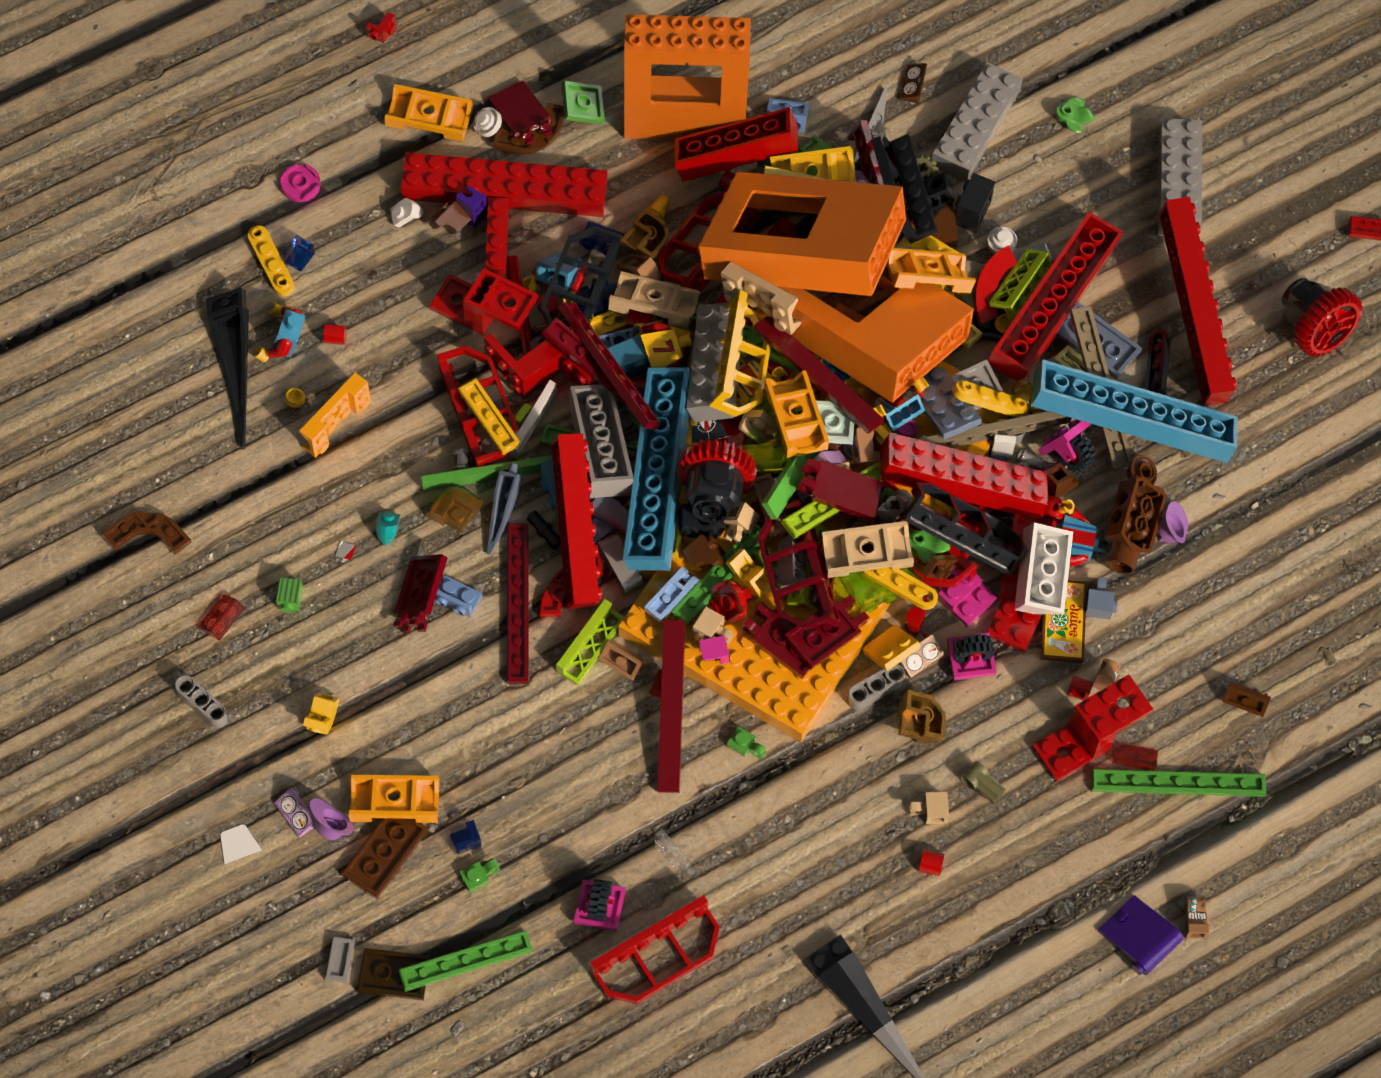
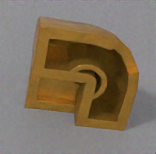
[621,208,669,260]
[426,487,484,533]
[897,690,946,743]

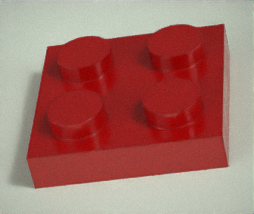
[987,597,1042,652]

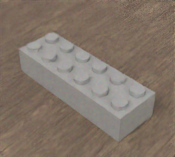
[932,62,1023,181]
[1158,118,1202,236]
[686,302,745,422]
[569,384,634,498]

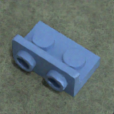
[767,98,809,133]
[435,576,483,617]

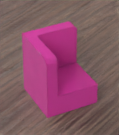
[699,636,729,665]

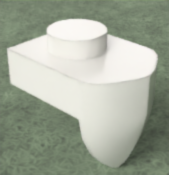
[390,198,424,227]

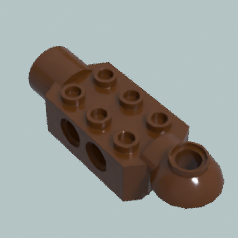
[1104,455,1167,574]

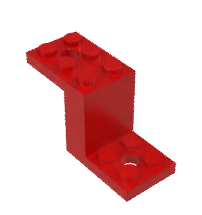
[429,268,538,336]
[484,333,595,399]
[1032,674,1153,782]

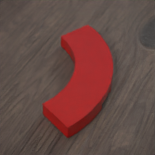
[974,245,1017,325]
[540,554,603,617]

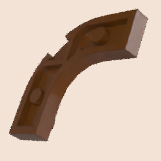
[493,103,565,154]
[101,511,192,555]

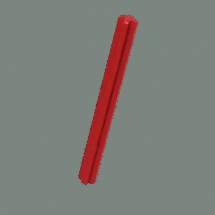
[507,255,533,355]

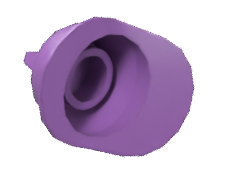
[1158,501,1188,544]
[309,798,354,841]

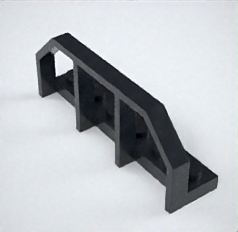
[871,131,938,244]
[540,226,622,335]
[903,482,1028,576]

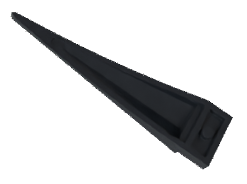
[206,287,249,450]

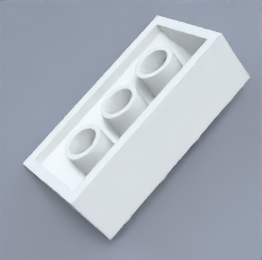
[1014,523,1073,614]

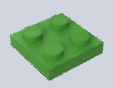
[561,81,605,125]

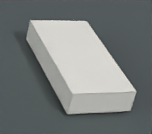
[991,434,1016,459]

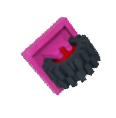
[1038,419,1096,472]
[947,633,997,680]
[574,879,626,932]

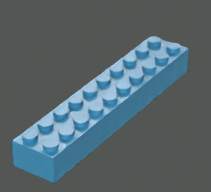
[1031,360,1238,463]
[623,368,691,571]

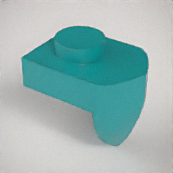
[376,511,400,546]

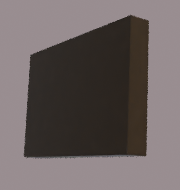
[357,948,430,1001]

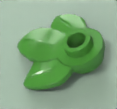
[1056,97,1094,133]
[909,530,950,563]

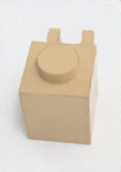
[723,502,760,542]
[692,607,733,645]
[910,789,949,824]

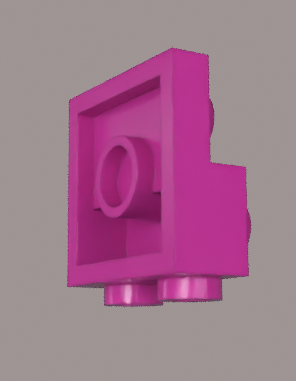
[937,572,997,628]

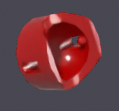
[1038,496,1066,525]

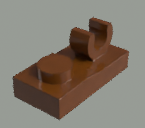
[921,554,959,580]
[1223,681,1271,717]

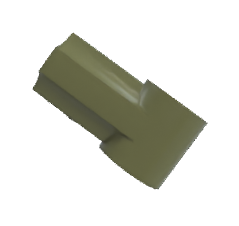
[960,761,1006,804]

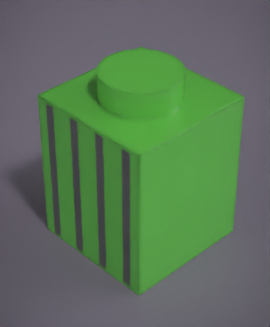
[276,577,303,613]

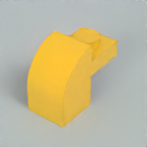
[726,548,771,598]
[303,692,340,735]

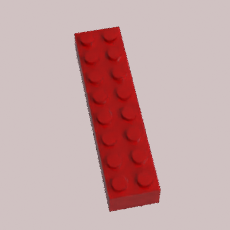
[880,432,1048,520]
[551,433,602,610]

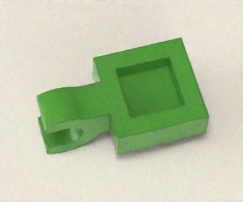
[727,726,766,759]
[459,859,500,892]

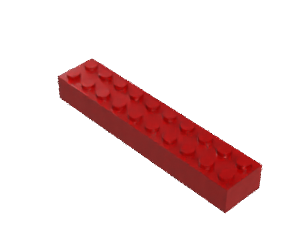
[401,152,608,217]
[1159,196,1237,406]
[988,211,1124,385]

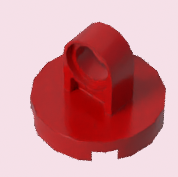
[711,580,753,624]

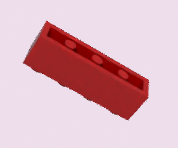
[485,198,509,279]

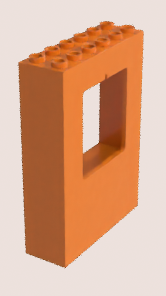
[624,14,751,140]
[698,172,906,296]
[756,266,974,403]

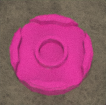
[280,164,321,202]

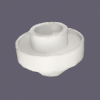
[473,107,502,137]
[987,227,1017,254]

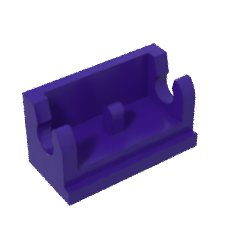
[456,187,488,228]

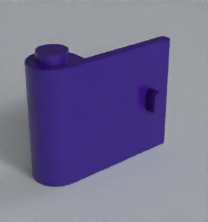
[1098,895,1184,975]

